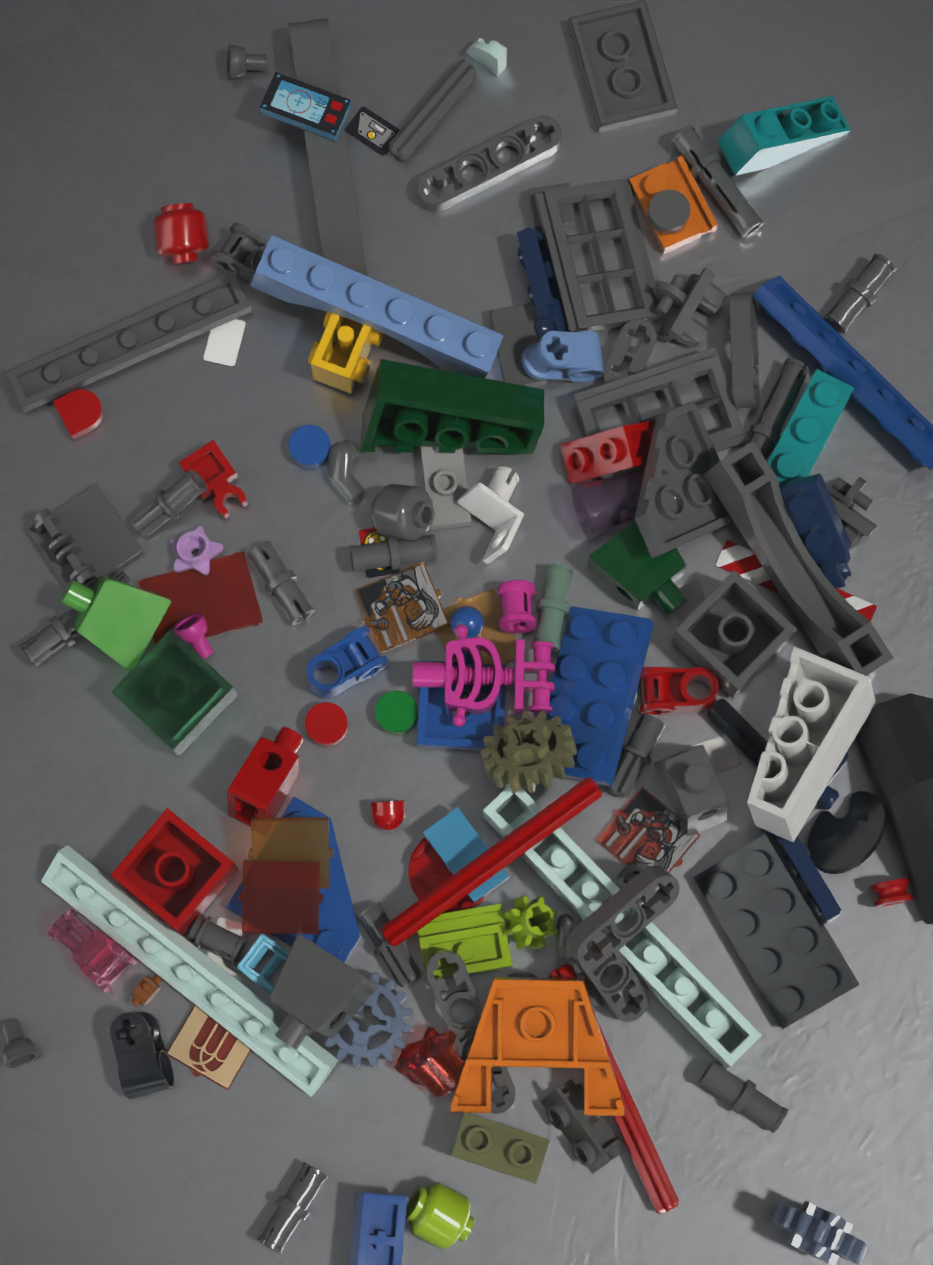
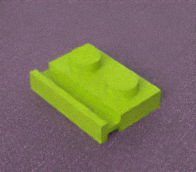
[418,903,512,982]

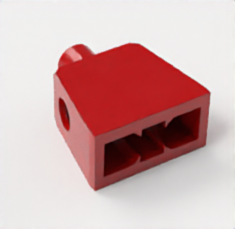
[227,727,304,835]

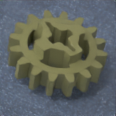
[481,711,577,793]

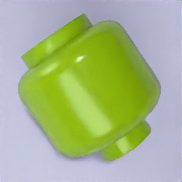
[406,1182,474,1249]

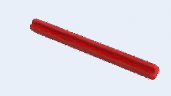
[381,777,602,947]
[549,964,679,1214]

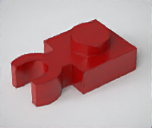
[178,440,248,519]

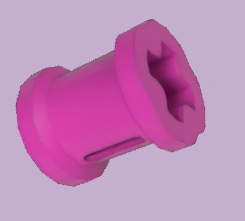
[497,580,536,634]

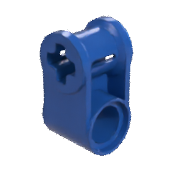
[307,626,390,699]

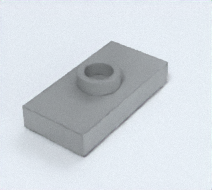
[421,447,471,530]

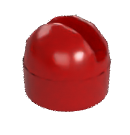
[370,800,405,831]

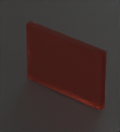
[138,551,264,653]

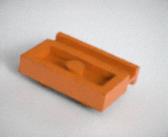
[629,155,718,254]

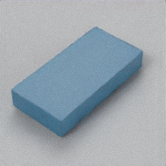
[423,807,509,904]

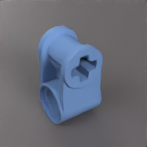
[521,330,605,383]

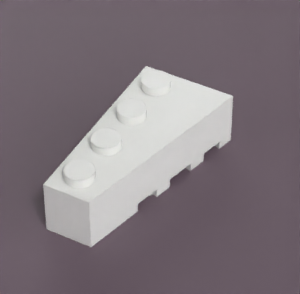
[747,646,876,842]

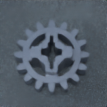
[324,972,413,1068]
[771,1201,869,1265]

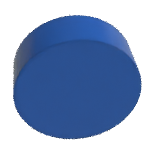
[289,425,331,469]

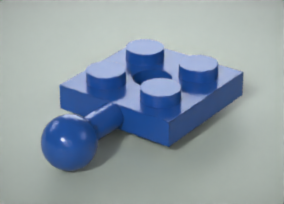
[417,606,507,751]

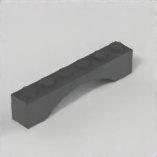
[704,441,894,676]

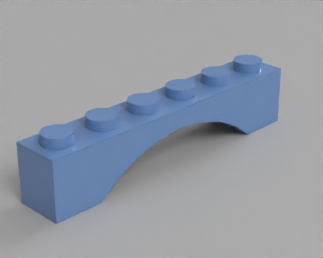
[250,235,504,378]

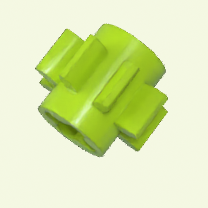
[502,895,558,950]

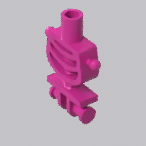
[413,624,555,727]

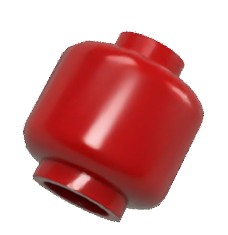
[153,203,210,265]

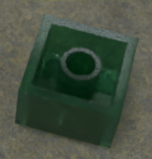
[111,629,238,757]

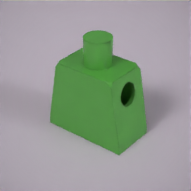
[60,575,172,673]

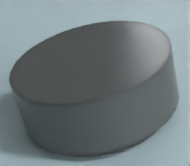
[648,190,690,234]

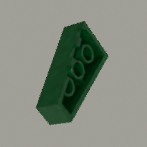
[360,359,544,454]

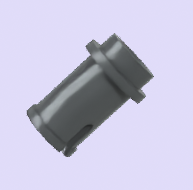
[188,916,247,963]

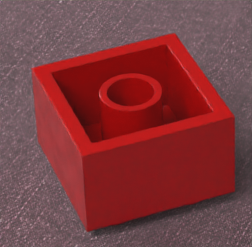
[110,808,239,936]

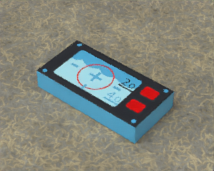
[259,72,352,141]

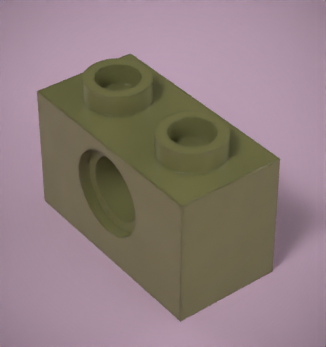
[451,1112,550,1184]

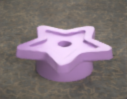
[170,526,223,576]

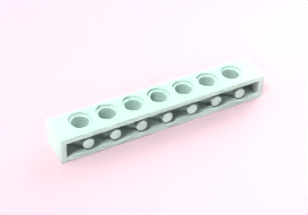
[483,785,762,1069]

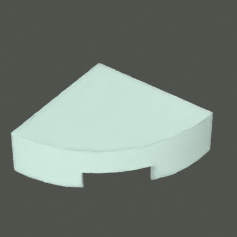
[467,38,507,77]

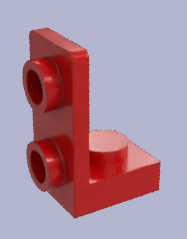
[560,421,655,484]

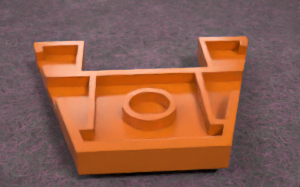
[451,977,625,1116]

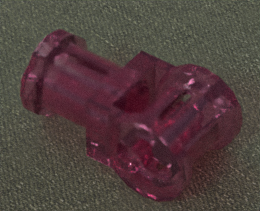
[47,907,137,994]

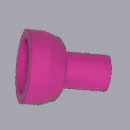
[172,613,213,659]

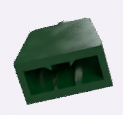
[587,521,688,616]

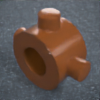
[130,975,162,1007]

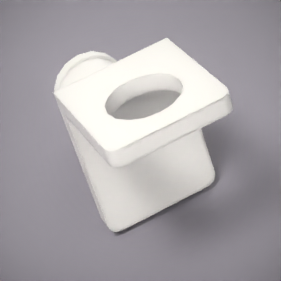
[458,467,524,564]

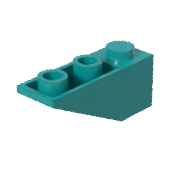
[717,96,851,176]

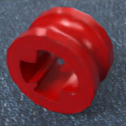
[870,878,913,908]

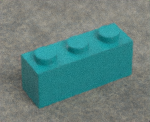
[767,369,854,486]

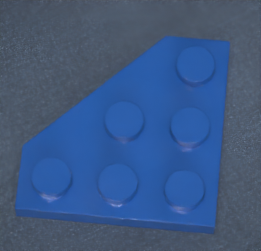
[226,797,361,963]

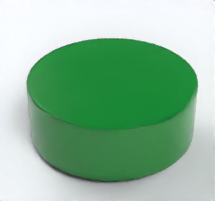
[375,691,418,735]

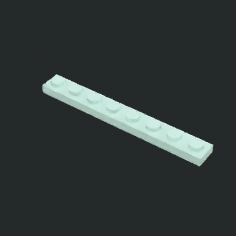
[41,845,338,1097]

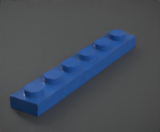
[753,276,933,470]

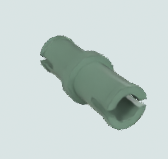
[533,564,573,653]

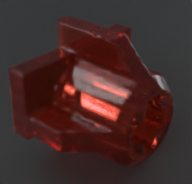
[394,1027,463,1097]

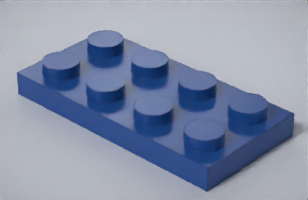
[546,606,654,787]

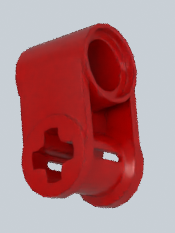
[637,667,719,716]

